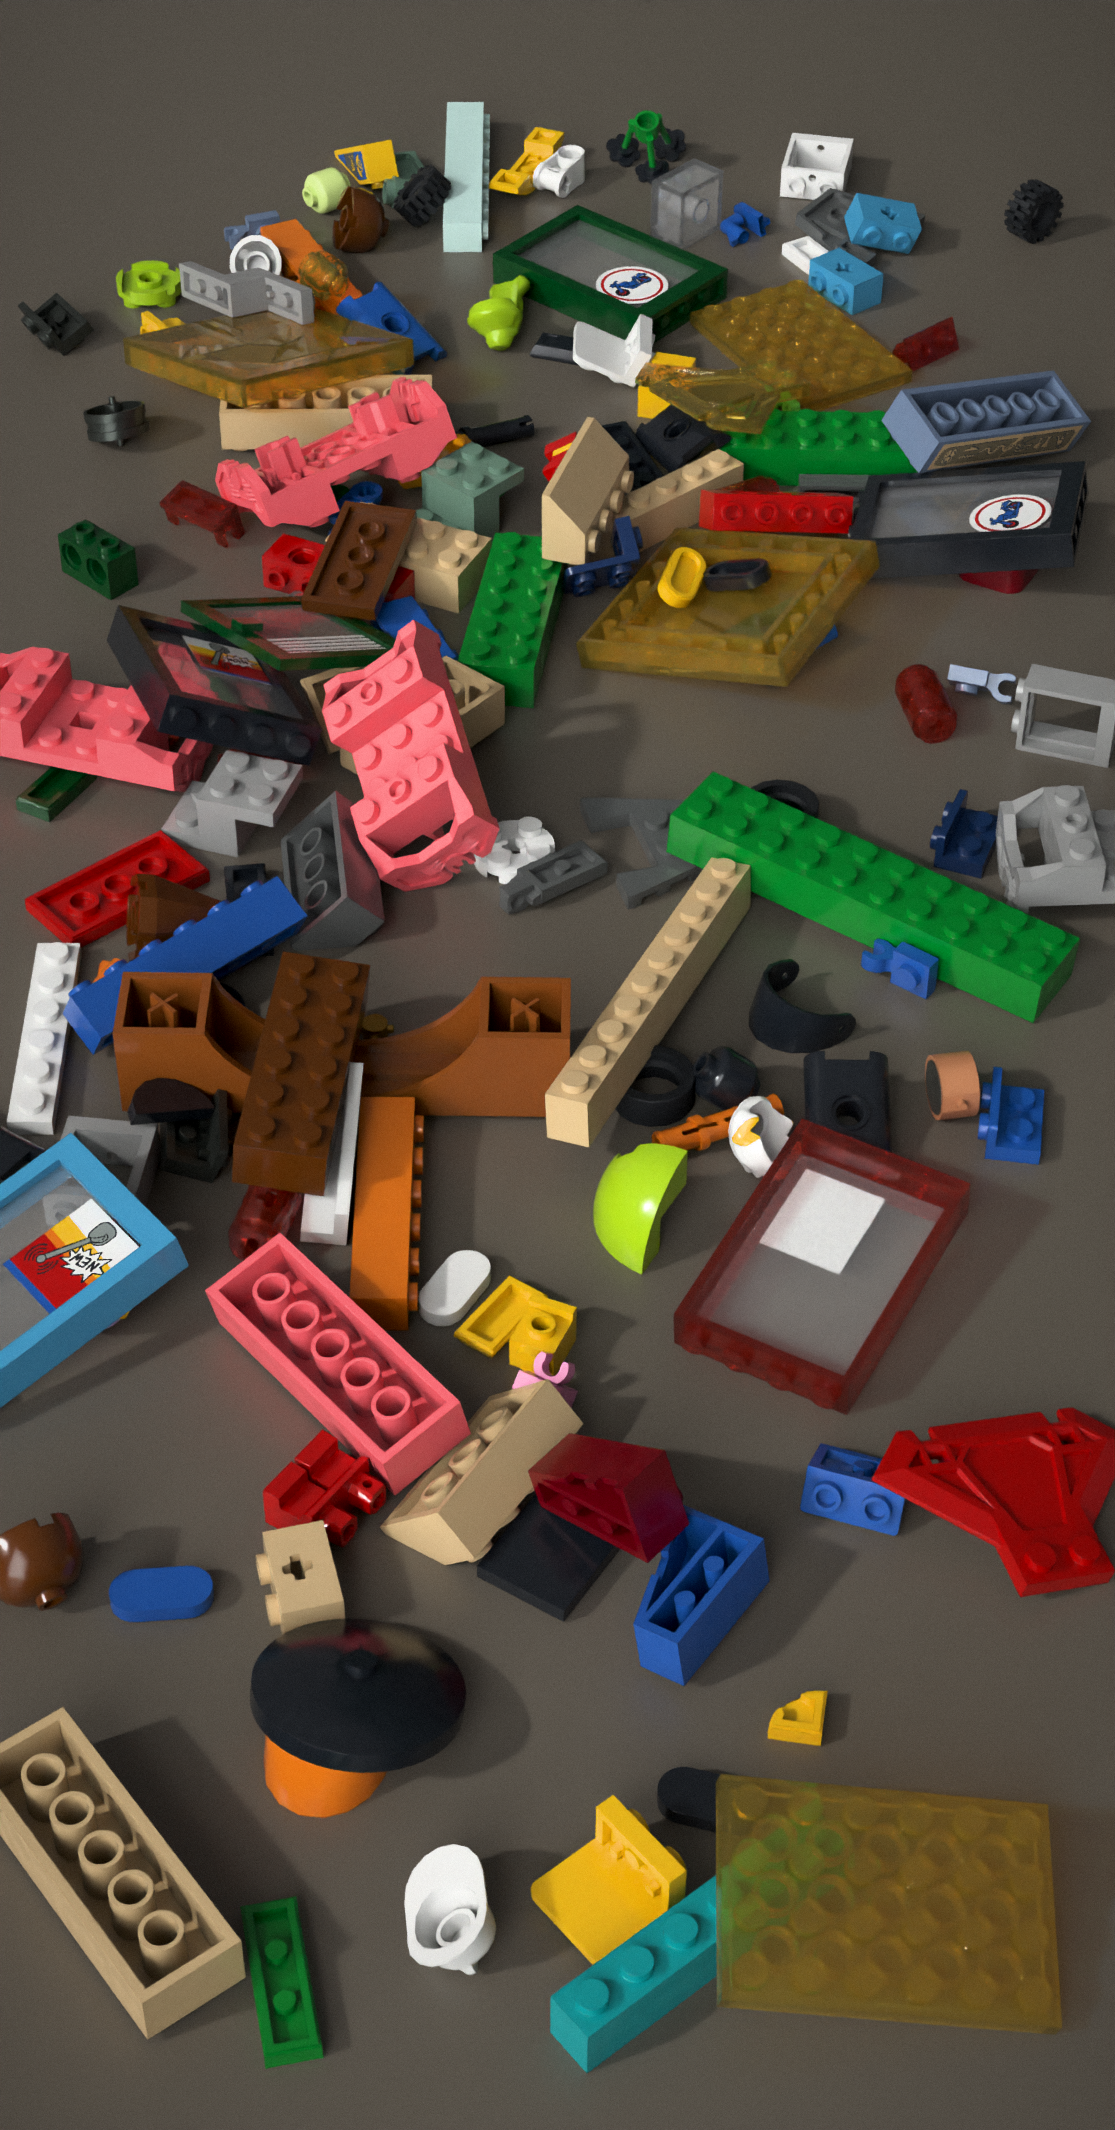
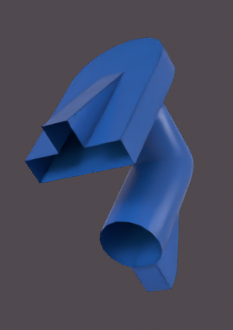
[720,202,770,247]

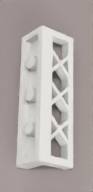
[300,1062,364,1245]

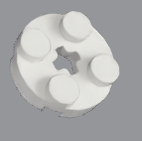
[474,817,555,884]

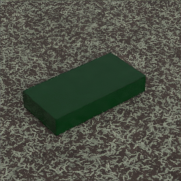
[15,766,97,823]

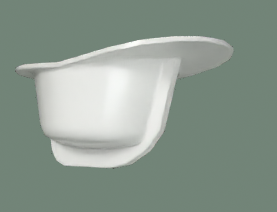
[404,1844,496,1975]

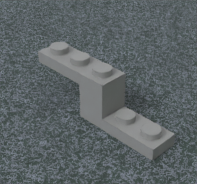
[179,261,315,325]

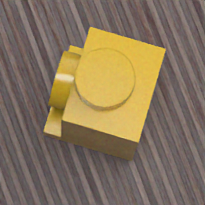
[509,1293,577,1376]

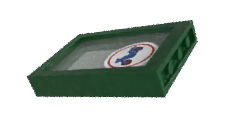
[492,205,728,343]

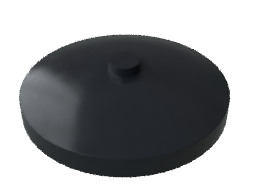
[250,1619,466,1773]

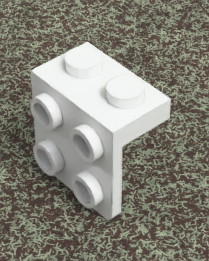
[573,314,655,387]

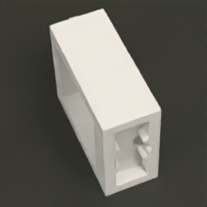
[780,133,854,200]

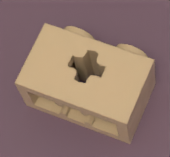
[255,1520,345,1635]

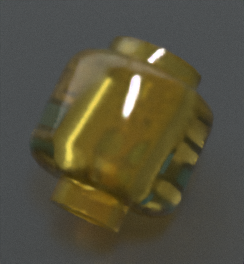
[298,250,349,301]

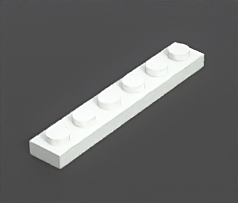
[7,942,82,1135]

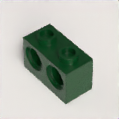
[58,519,139,600]

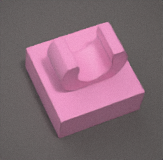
[512,1351,578,1407]

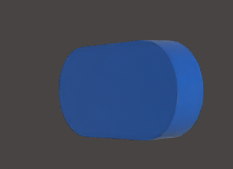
[109,1566,214,1622]

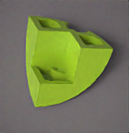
[593,1143,688,1275]

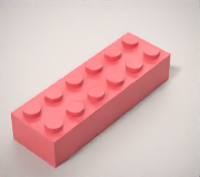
[205,1233,471,1495]

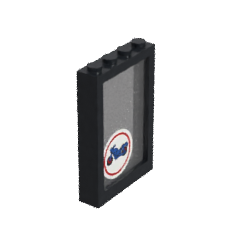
[843,461,1089,580]

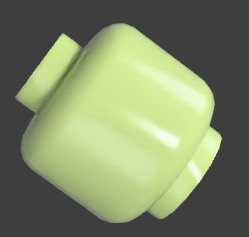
[302,167,351,214]

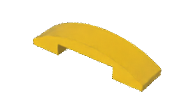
[489,127,564,195]

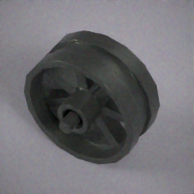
[83,396,150,446]

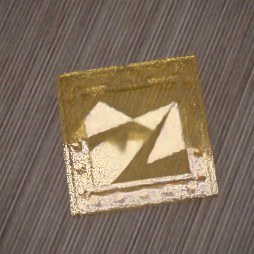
[123,308,414,408]
[576,528,880,687]

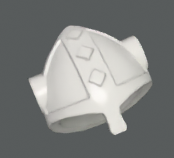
[230,235,284,277]

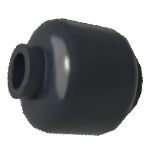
[692,1046,760,1111]

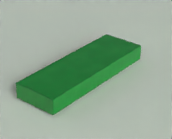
[240,1896,323,2069]

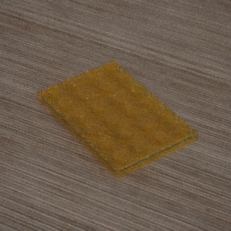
[690,280,913,411]
[716,1774,1062,2035]

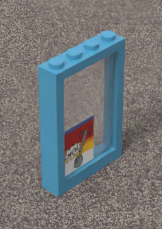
[0,1133,189,1408]

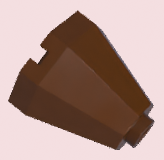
[126,874,220,961]

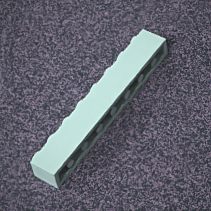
[443,102,490,252]

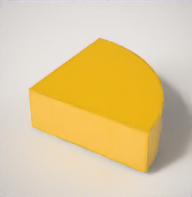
[767,1691,828,1746]

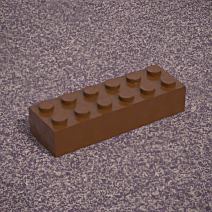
[232,951,371,1196]

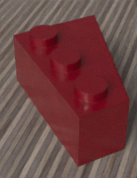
[528,1433,689,1563]

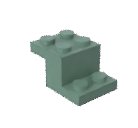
[416,441,524,538]

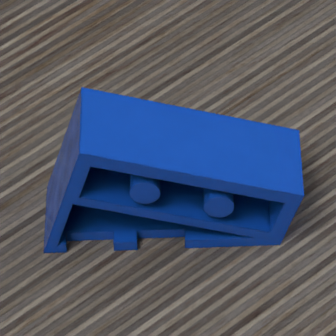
[633,1505,770,1686]

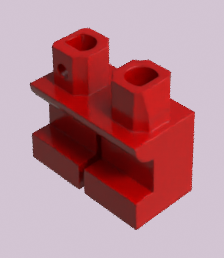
[262,1429,386,1548]

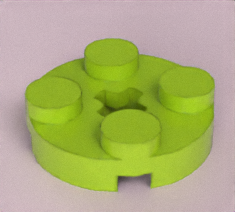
[116,260,181,308]

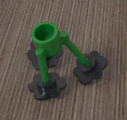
[606,110,687,185]

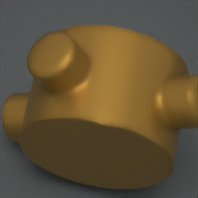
[360,1014,394,1040]

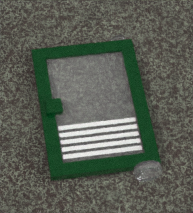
[180,591,396,671]

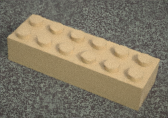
[219,375,433,452]
[0,1707,246,2040]

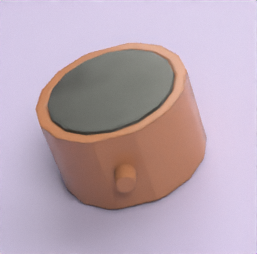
[925,1050,980,1120]

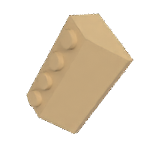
[542,417,634,565]
[380,1379,584,1565]

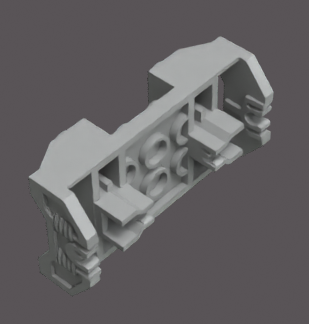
[996,785,1115,913]

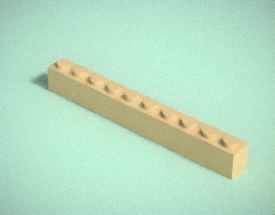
[545,857,751,1147]

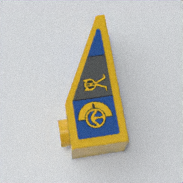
[334,139,399,190]

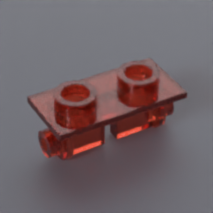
[892,317,959,372]

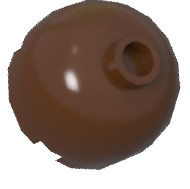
[332,186,389,253]
[0,1512,84,1611]

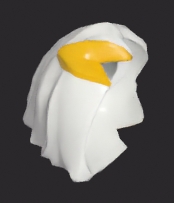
[728,1096,797,1179]

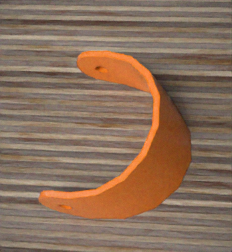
[264,1735,387,1818]

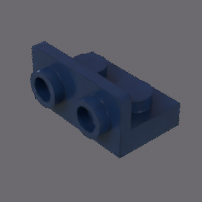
[930,789,998,879]

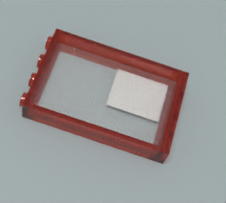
[673,1119,971,1415]

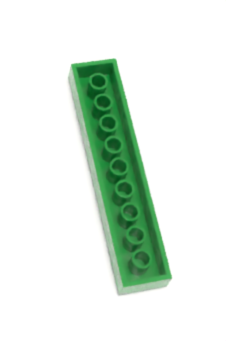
[666,771,1080,1023]

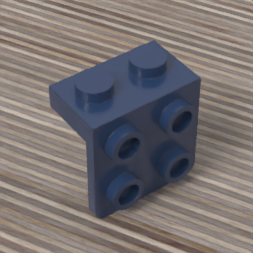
[563,516,643,597]

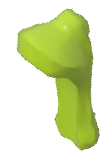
[467,275,530,351]

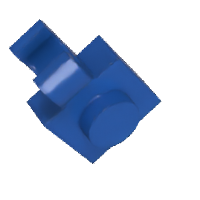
[861,939,939,999]

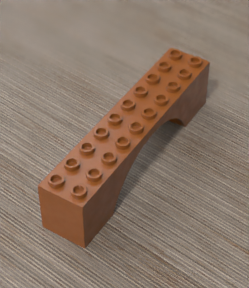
[113,972,571,1117]

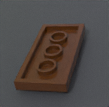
[301,501,417,621]

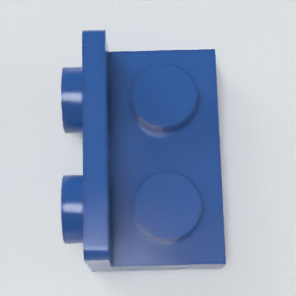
[977,1066,1044,1165]
[800,1443,907,1536]

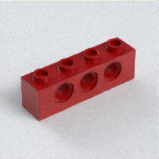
[699,490,853,533]
[262,533,415,603]

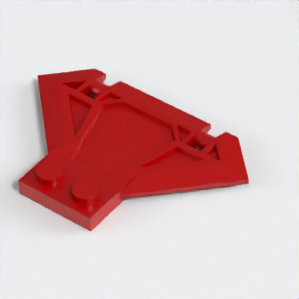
[871,1407,1115,1597]

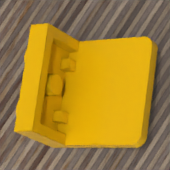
[531,1795,687,1965]

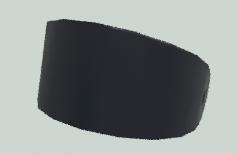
[749,959,856,1053]

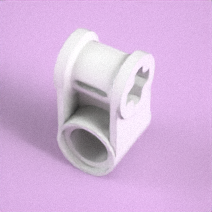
[533,145,585,198]

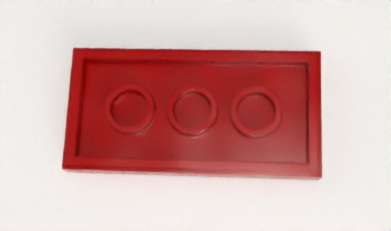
[25,830,210,948]

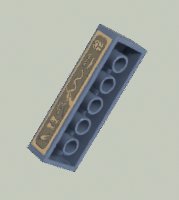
[881,370,1091,473]

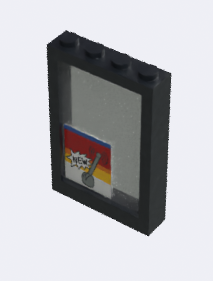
[107,605,322,766]

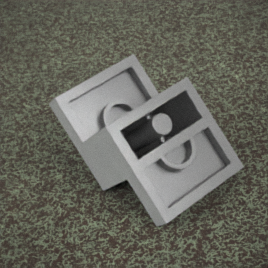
[161,750,303,857]

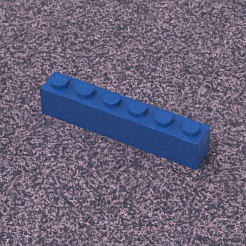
[63,876,307,1055]

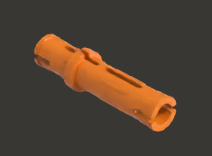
[651,1093,784,1151]

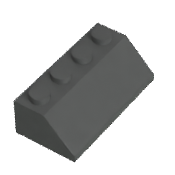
[280,791,385,951]

